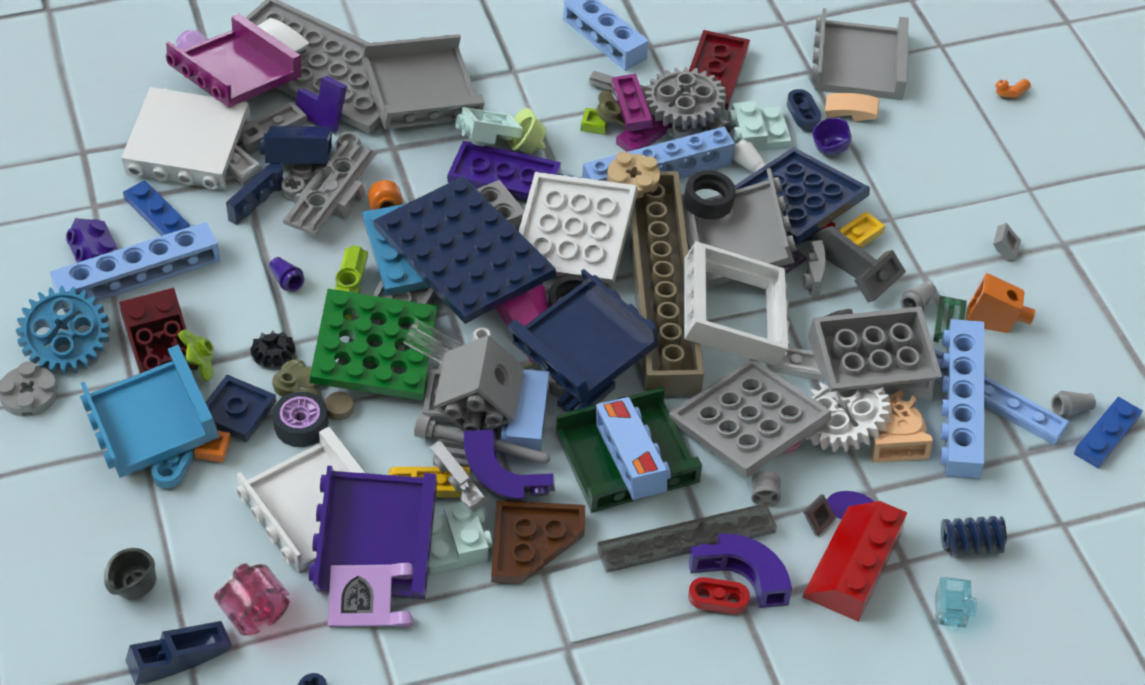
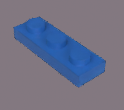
[123,180,190,236]
[1074,396,1143,469]

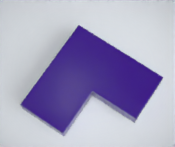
[295,76,347,133]

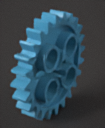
[16,286,110,375]

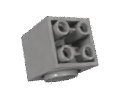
[434,335,524,431]

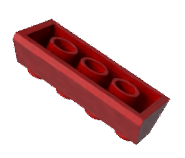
[803,501,908,622]

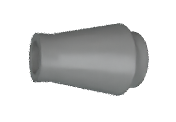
[900,281,936,311]
[1051,391,1096,419]

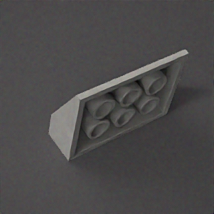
[808,306,942,392]

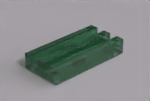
[933,296,967,342]

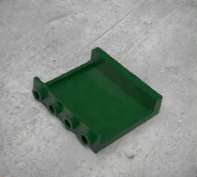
[555,387,702,513]

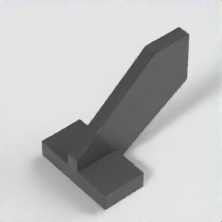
[809,226,906,303]

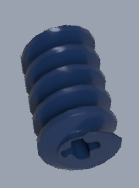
[941,516,1007,556]

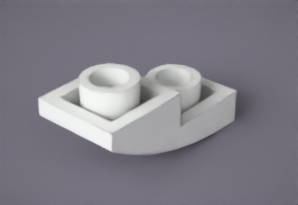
[258,18,309,54]

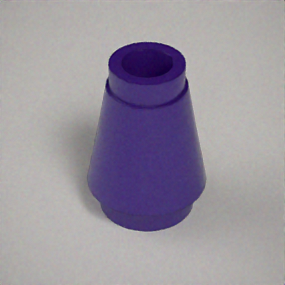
[269,257,305,292]

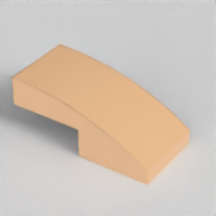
[825,93,880,122]

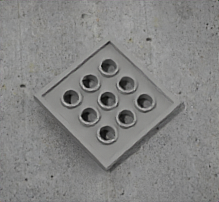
[669,359,831,478]

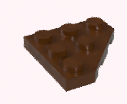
[491,501,585,584]

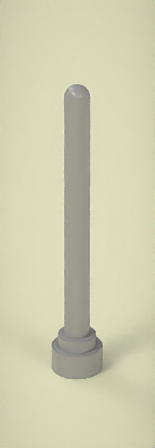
[414,414,551,464]

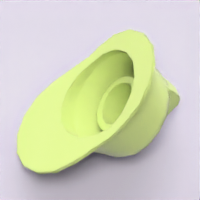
[507,108,546,154]

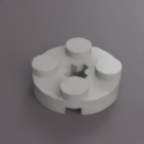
[0,362,57,416]

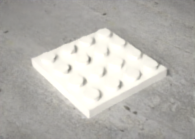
[519,172,638,284]

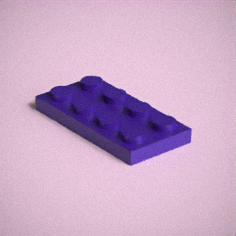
[447,141,561,200]

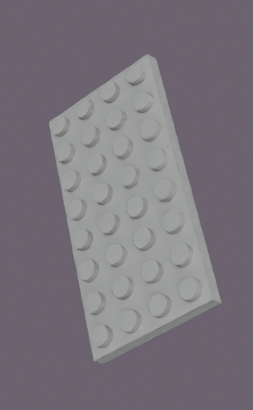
[245,0,382,134]

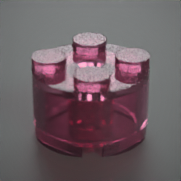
[214,563,290,636]

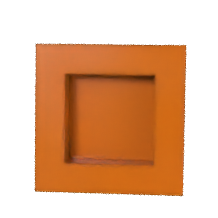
[194,431,231,463]

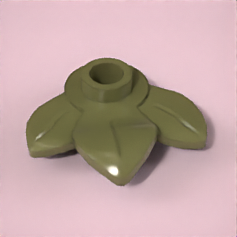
[596,90,626,127]
[272,359,320,397]

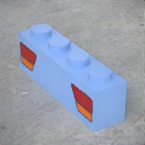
[596,397,671,500]

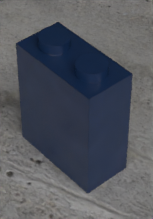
[260,126,332,164]

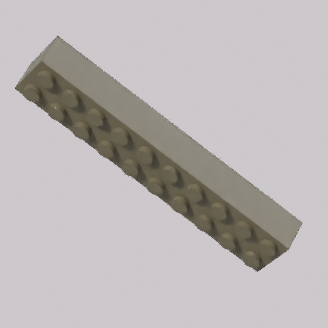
[628,171,704,396]

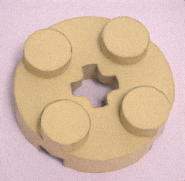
[607,152,660,199]

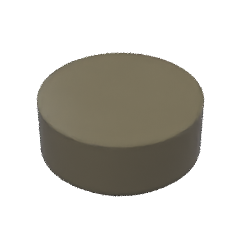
[325,392,354,420]

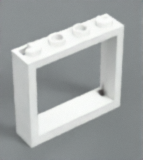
[684,241,790,366]

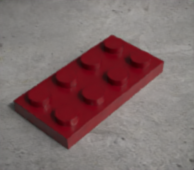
[689,30,750,110]

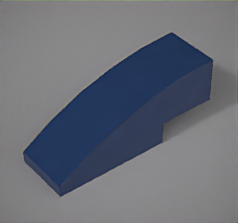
[125,621,232,685]

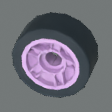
[272,392,329,447]

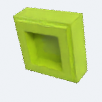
[580,108,608,135]

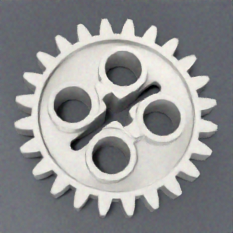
[805,383,892,452]

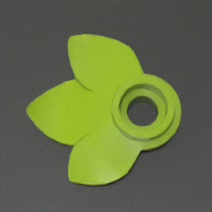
[178,329,214,382]

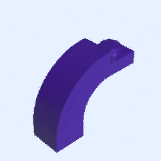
[464,430,556,502]
[688,534,792,608]

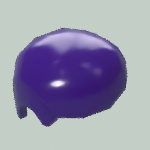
[812,118,852,156]

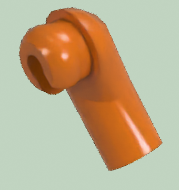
[995,78,1031,98]

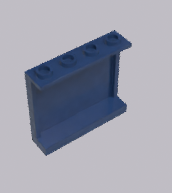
[507,269,659,404]

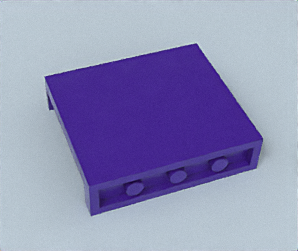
[309,465,438,599]

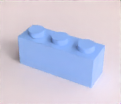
[501,370,549,451]

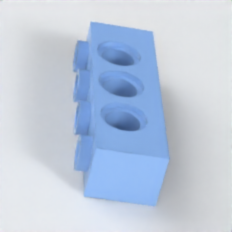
[563,0,648,71]

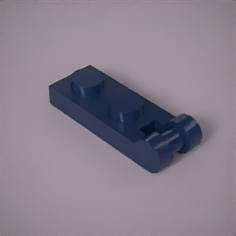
[226,163,284,225]

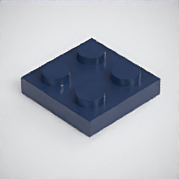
[205,375,277,442]

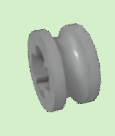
[281,176,305,201]

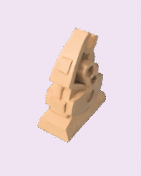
[871,390,933,463]

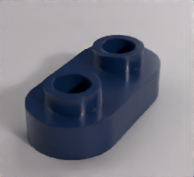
[787,89,821,130]

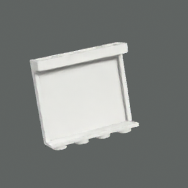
[121,87,251,190]
[236,427,365,573]

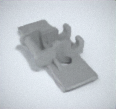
[283,140,377,236]

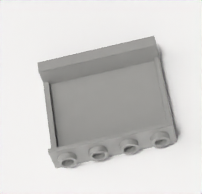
[811,8,909,100]
[362,34,485,130]
[681,168,797,288]

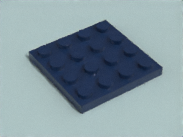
[735,147,870,245]

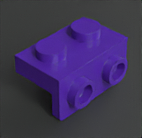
[66,218,118,263]

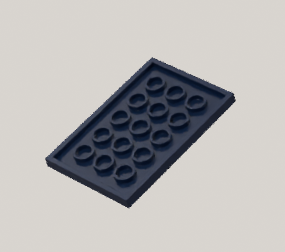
[374,176,556,324]

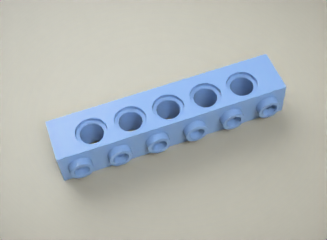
[582,127,735,181]
[50,222,220,312]
[940,319,984,479]

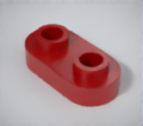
[688,577,750,614]

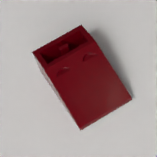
[119,288,197,373]

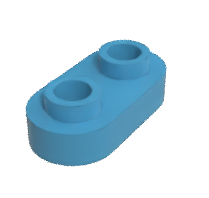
[152,448,195,489]

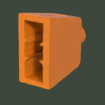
[966,273,1035,333]

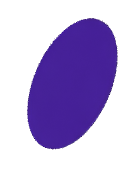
[827,491,874,519]

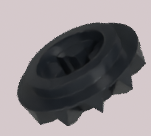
[250,330,296,368]

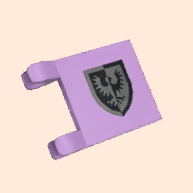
[328,563,414,628]

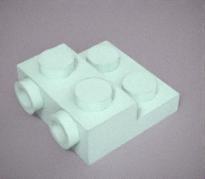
[728,101,791,151]
[456,107,523,146]
[429,502,493,574]

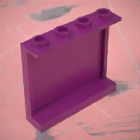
[166,14,301,108]

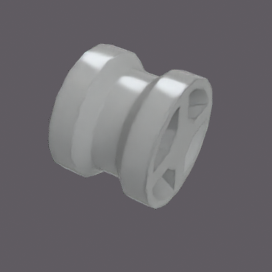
[751,471,781,507]

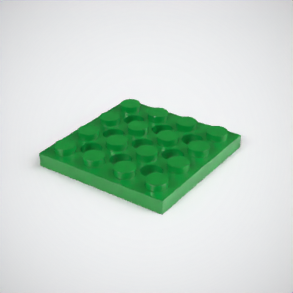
[309,289,437,401]

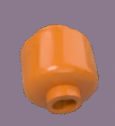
[368,180,403,210]

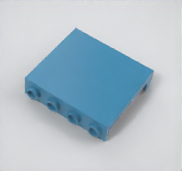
[80,345,220,478]

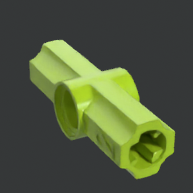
[335,245,368,321]

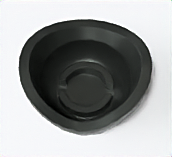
[104,548,157,600]

